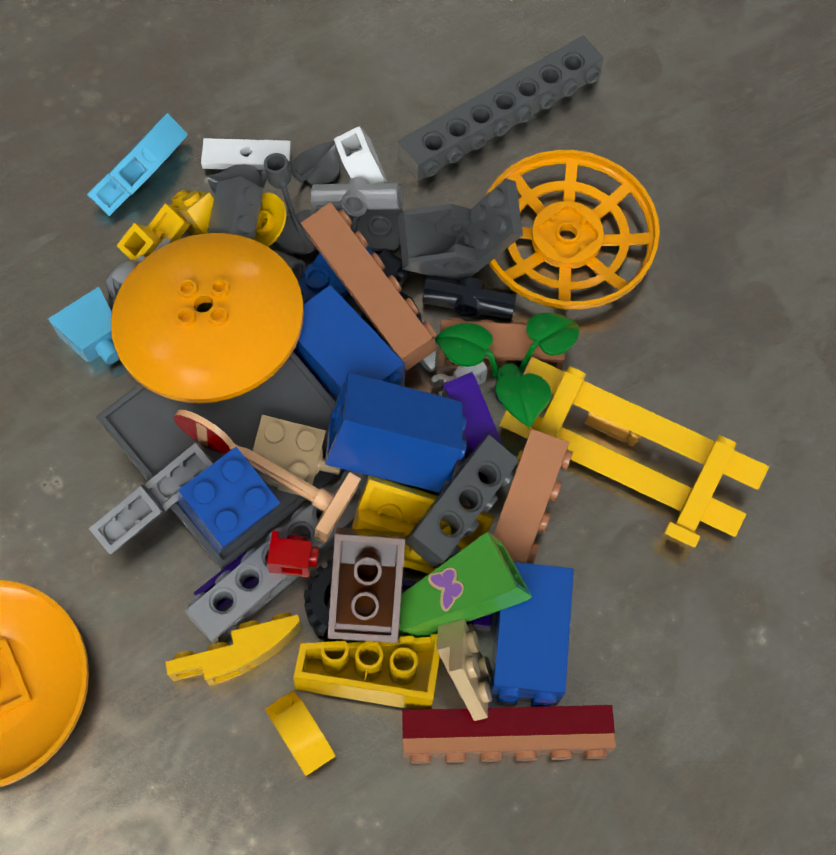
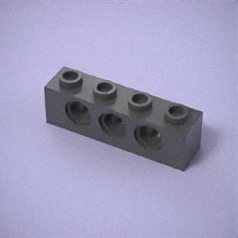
[405,435,519,568]

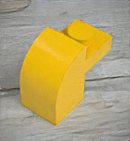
[116,203,191,261]
[265,690,335,776]

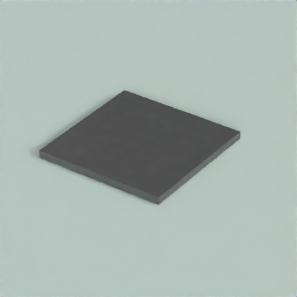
[96,351,345,570]

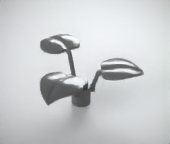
[207,141,341,254]

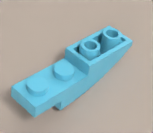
[86,113,188,216]

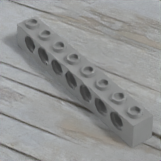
[185,470,402,645]

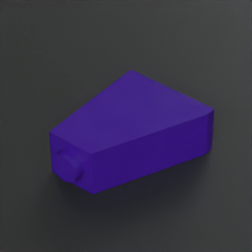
[442,372,504,459]

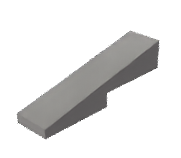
[89,442,216,555]

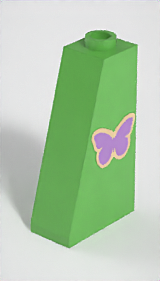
[399,532,532,638]

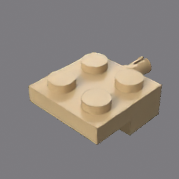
[253,415,340,495]
[437,619,492,721]

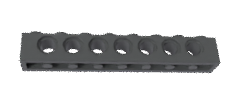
[398,35,604,182]

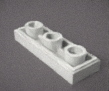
[201,138,291,170]

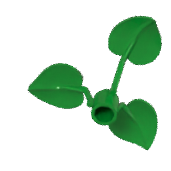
[435,313,580,427]

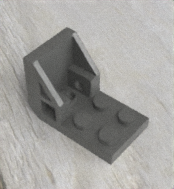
[398,178,523,281]

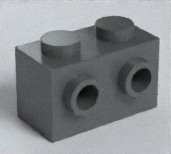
[207,176,264,240]

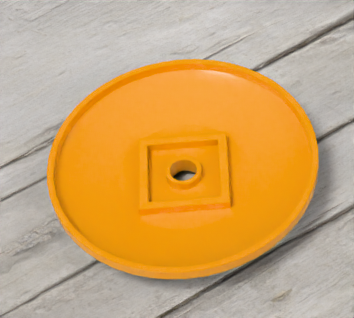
[111,233,304,403]
[0,580,89,787]

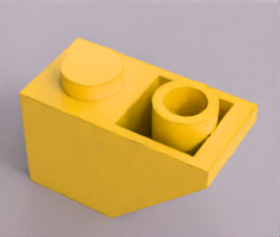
[170,189,214,235]

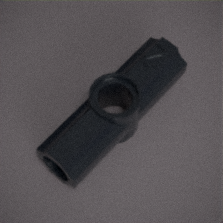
[422,276,517,319]

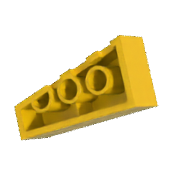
[293,634,440,710]

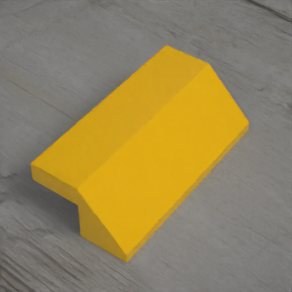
[352,475,494,574]

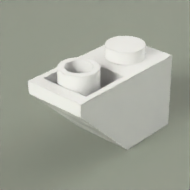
[334,126,388,183]

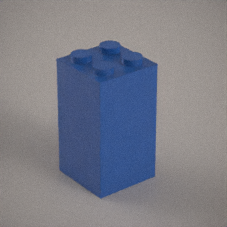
[293,285,405,402]
[325,372,466,492]
[177,446,280,554]
[490,562,574,707]

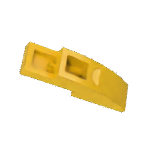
[165,612,302,686]

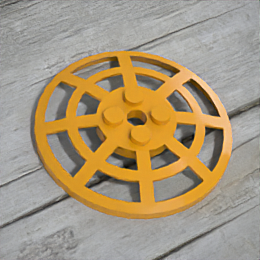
[487,150,660,310]

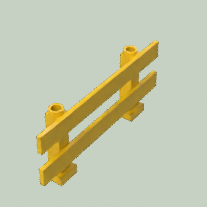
[499,357,770,548]

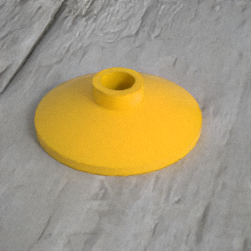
[254,193,287,247]

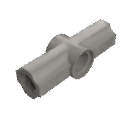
[311,177,403,217]

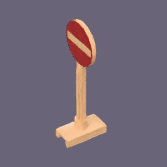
[173,410,361,543]

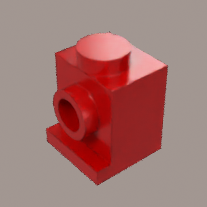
[267,531,320,577]

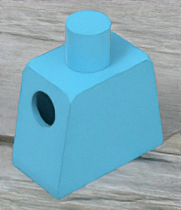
[48,287,120,365]

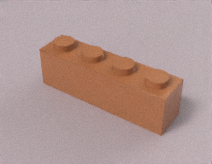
[438,318,565,370]
[493,429,573,564]

